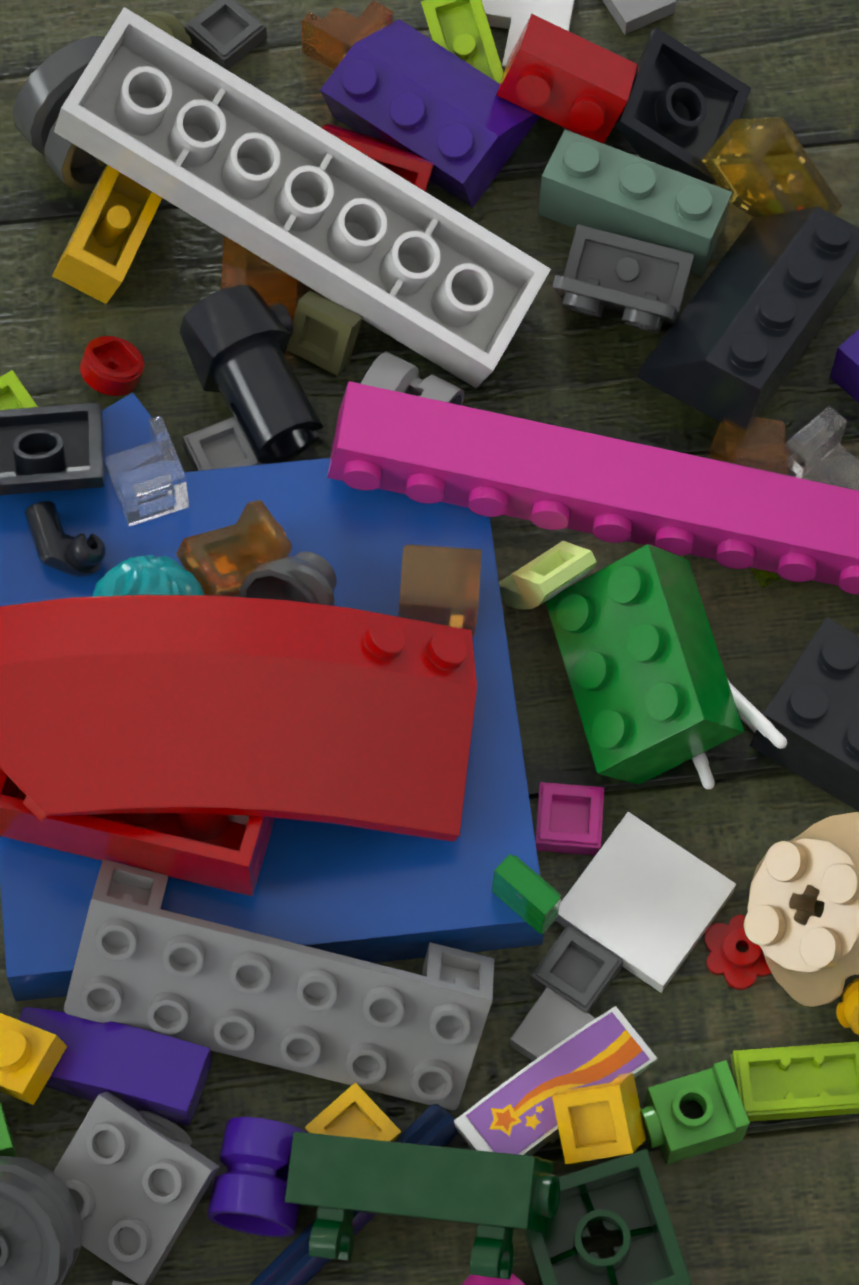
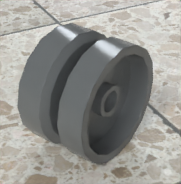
[12,36,107,191]
[0,1156,82,1285]

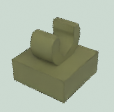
[286,290,363,376]

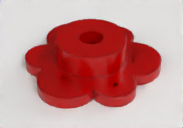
[704,915,772,990]

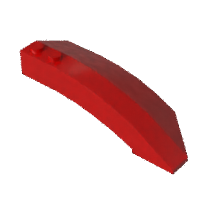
[0,595,477,842]

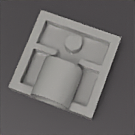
[53,1091,220,1285]

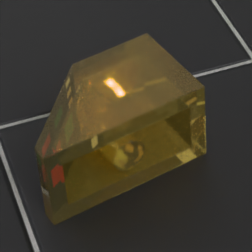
[702,117,842,218]

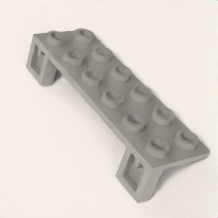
[64,859,495,1111]

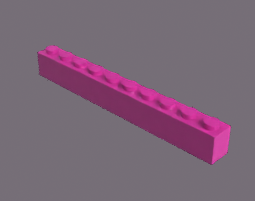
[327,381,859,595]

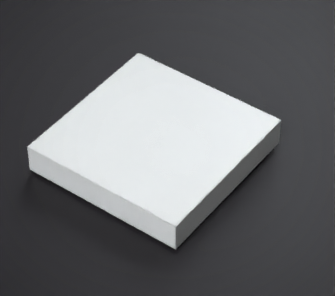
[555,812,737,993]

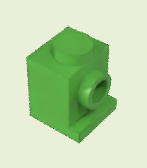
[641,1060,750,1165]

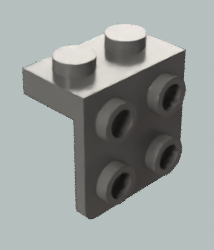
[552,224,695,333]

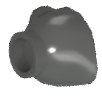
[240,551,337,606]

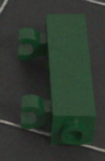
[285,1132,560,1280]

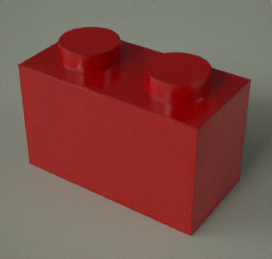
[496,13,638,144]

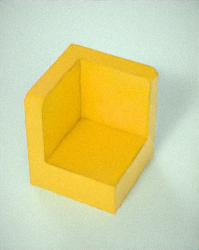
[552,1073,647,1165]

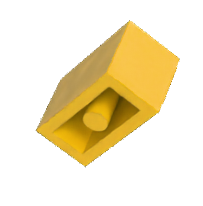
[52,165,162,304]

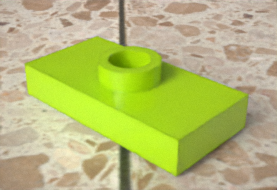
[731,1041,859,1122]

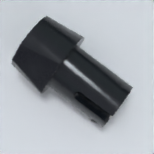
[179,285,323,464]

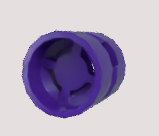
[207,1117,308,1238]

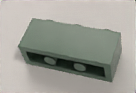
[538,130,732,277]

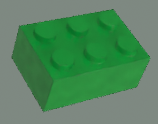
[546,544,744,785]

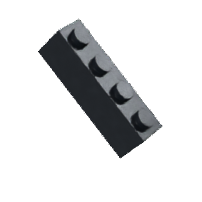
[637,206,859,435]

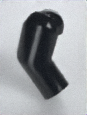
[25,501,106,578]

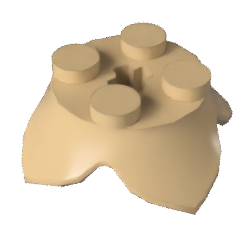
[744,812,859,1007]

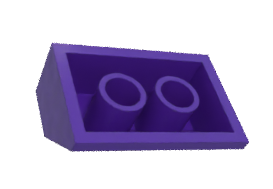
[320,19,540,208]

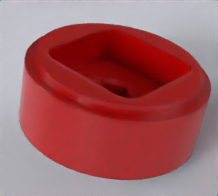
[80,336,145,396]

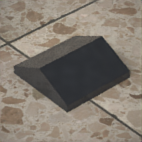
[614,28,751,184]
[0,402,106,495]

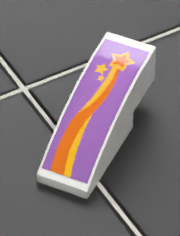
[454,1006,658,1156]

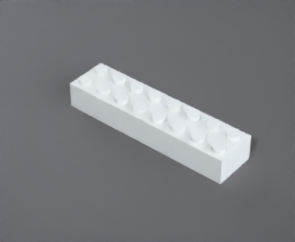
[54,7,551,388]

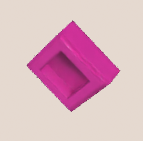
[535,782,604,856]

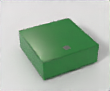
[491,854,561,935]

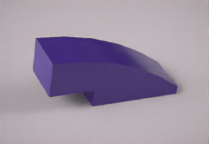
[19,1007,212,1126]

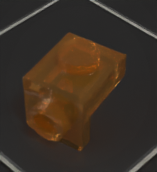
[176,500,292,597]

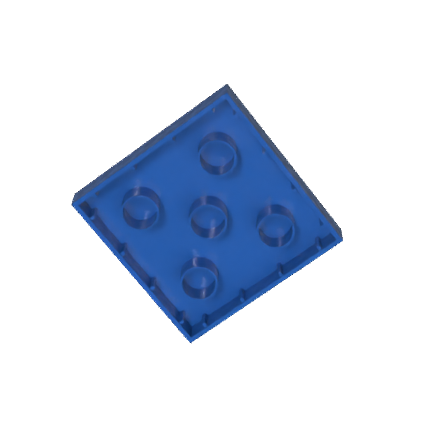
[0,458,544,1002]

